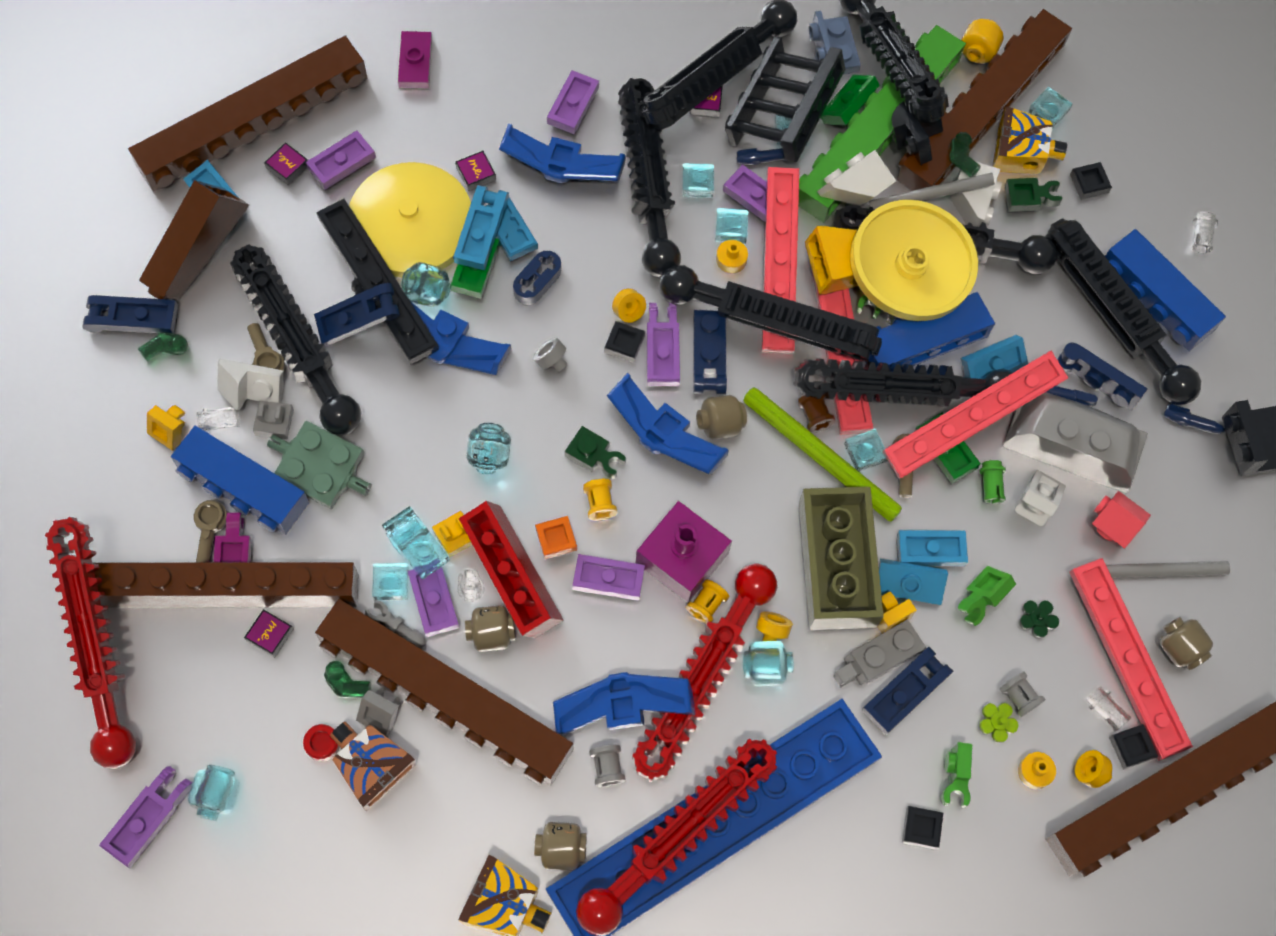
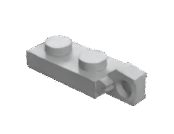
[833,619,926,688]

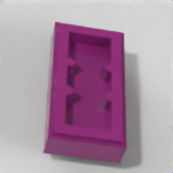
[398,31,432,89]

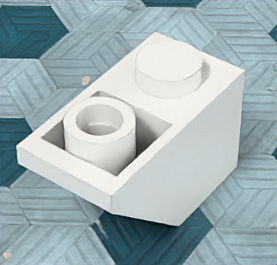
[817,150,896,206]
[951,158,1002,227]

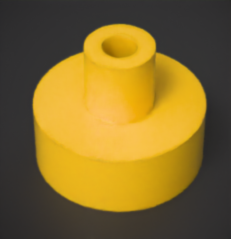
[716,240,748,273]
[612,288,646,323]
[756,611,793,647]
[1075,750,1112,788]
[1018,752,1056,789]

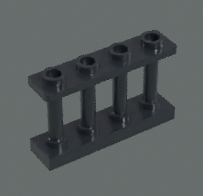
[725,36,846,162]

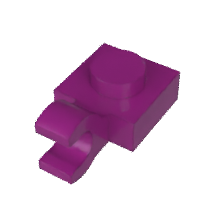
[213,513,252,562]

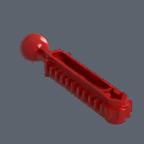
[45,517,136,769]
[632,563,778,782]
[576,739,777,936]

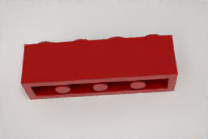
[459,501,564,638]

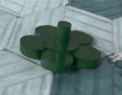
[1020,600,1059,638]

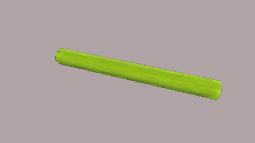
[743,387,902,522]

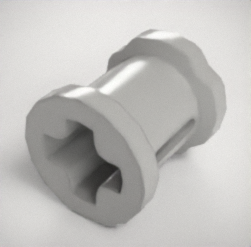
[1000,671,1046,718]
[589,744,626,787]

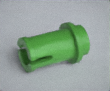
[979,460,1006,504]

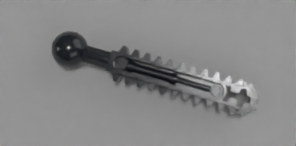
[642,0,798,130]
[840,0,949,123]
[618,78,681,278]
[832,204,1057,275]
[1045,218,1202,405]
[230,244,361,436]
[659,265,882,362]
[793,358,1013,406]

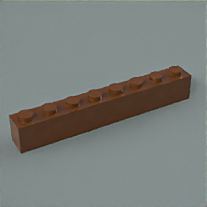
[897,9,1072,201]
[128,35,368,192]
[93,562,359,608]
[315,599,574,785]
[1046,701,1276,877]

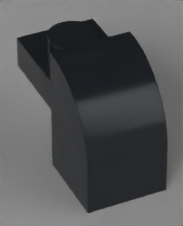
[892,101,943,165]

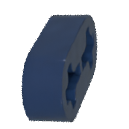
[513,251,561,305]

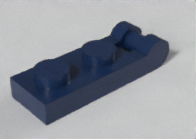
[314,283,400,345]
[82,295,178,335]
[693,310,727,394]
[1057,342,1148,411]
[862,647,954,735]

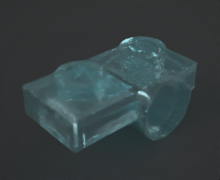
[382,506,450,580]

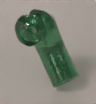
[949,132,981,177]
[138,332,188,362]
[324,661,371,698]

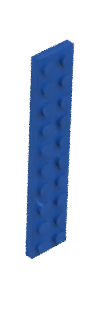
[545,699,882,936]

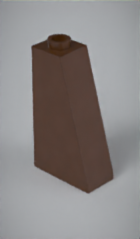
[139,180,249,300]

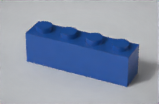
[1105,228,1226,352]
[865,292,995,369]
[170,425,309,535]

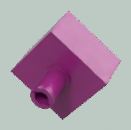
[635,501,732,603]

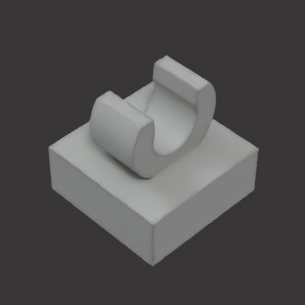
[253,400,294,439]
[356,688,401,736]

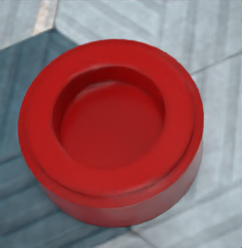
[303,724,340,762]

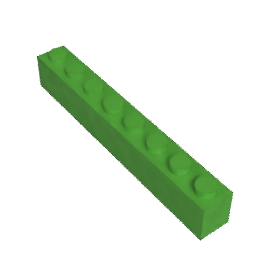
[798,25,966,223]

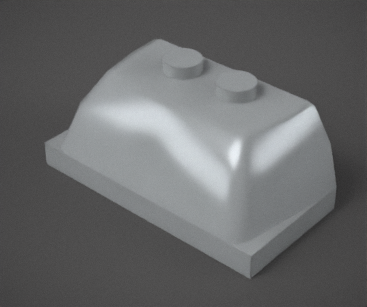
[1002,393,1148,493]

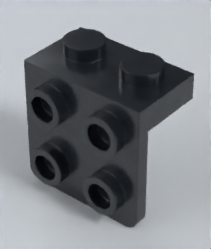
[1222,400,1276,476]

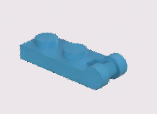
[453,185,509,270]

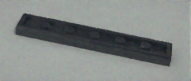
[316,199,439,365]

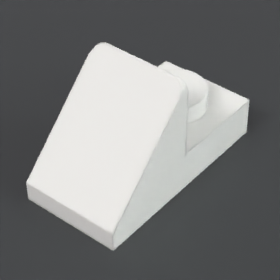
[217,359,284,410]
[1015,470,1066,526]

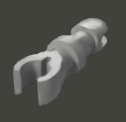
[365,600,425,649]

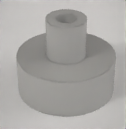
[533,338,567,372]

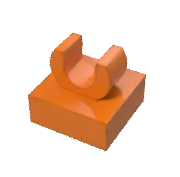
[535,516,577,560]

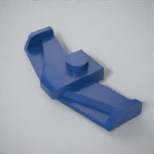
[499,124,626,183]
[410,301,512,375]
[606,373,729,474]
[553,672,695,736]

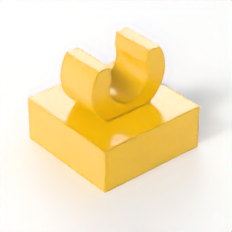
[147,405,185,451]
[432,511,472,558]
[877,591,917,634]

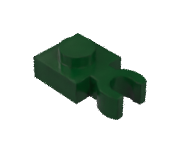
[1004,178,1062,212]
[564,426,626,479]

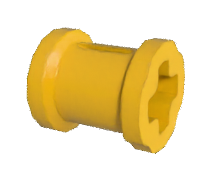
[583,478,618,521]
[685,579,730,625]

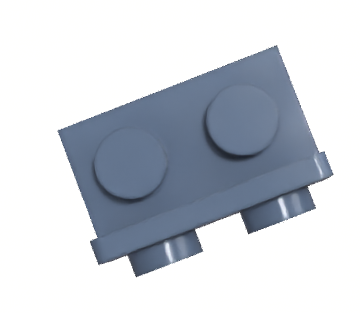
[808,11,861,75]

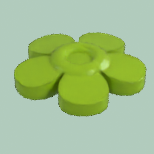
[979,703,1018,742]

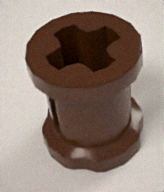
[798,394,836,433]

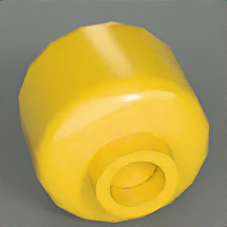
[961,19,1004,64]

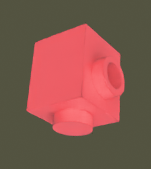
[1092,491,1151,549]

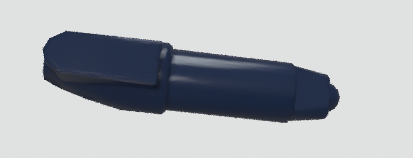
[736,148,785,165]
[1045,386,1098,406]
[1164,404,1225,434]

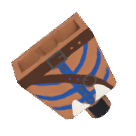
[330,722,417,811]

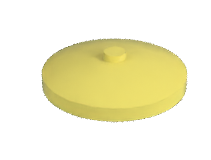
[349,162,471,278]
[850,200,978,321]

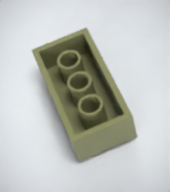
[799,487,884,630]

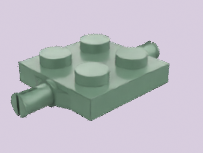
[267,421,372,509]

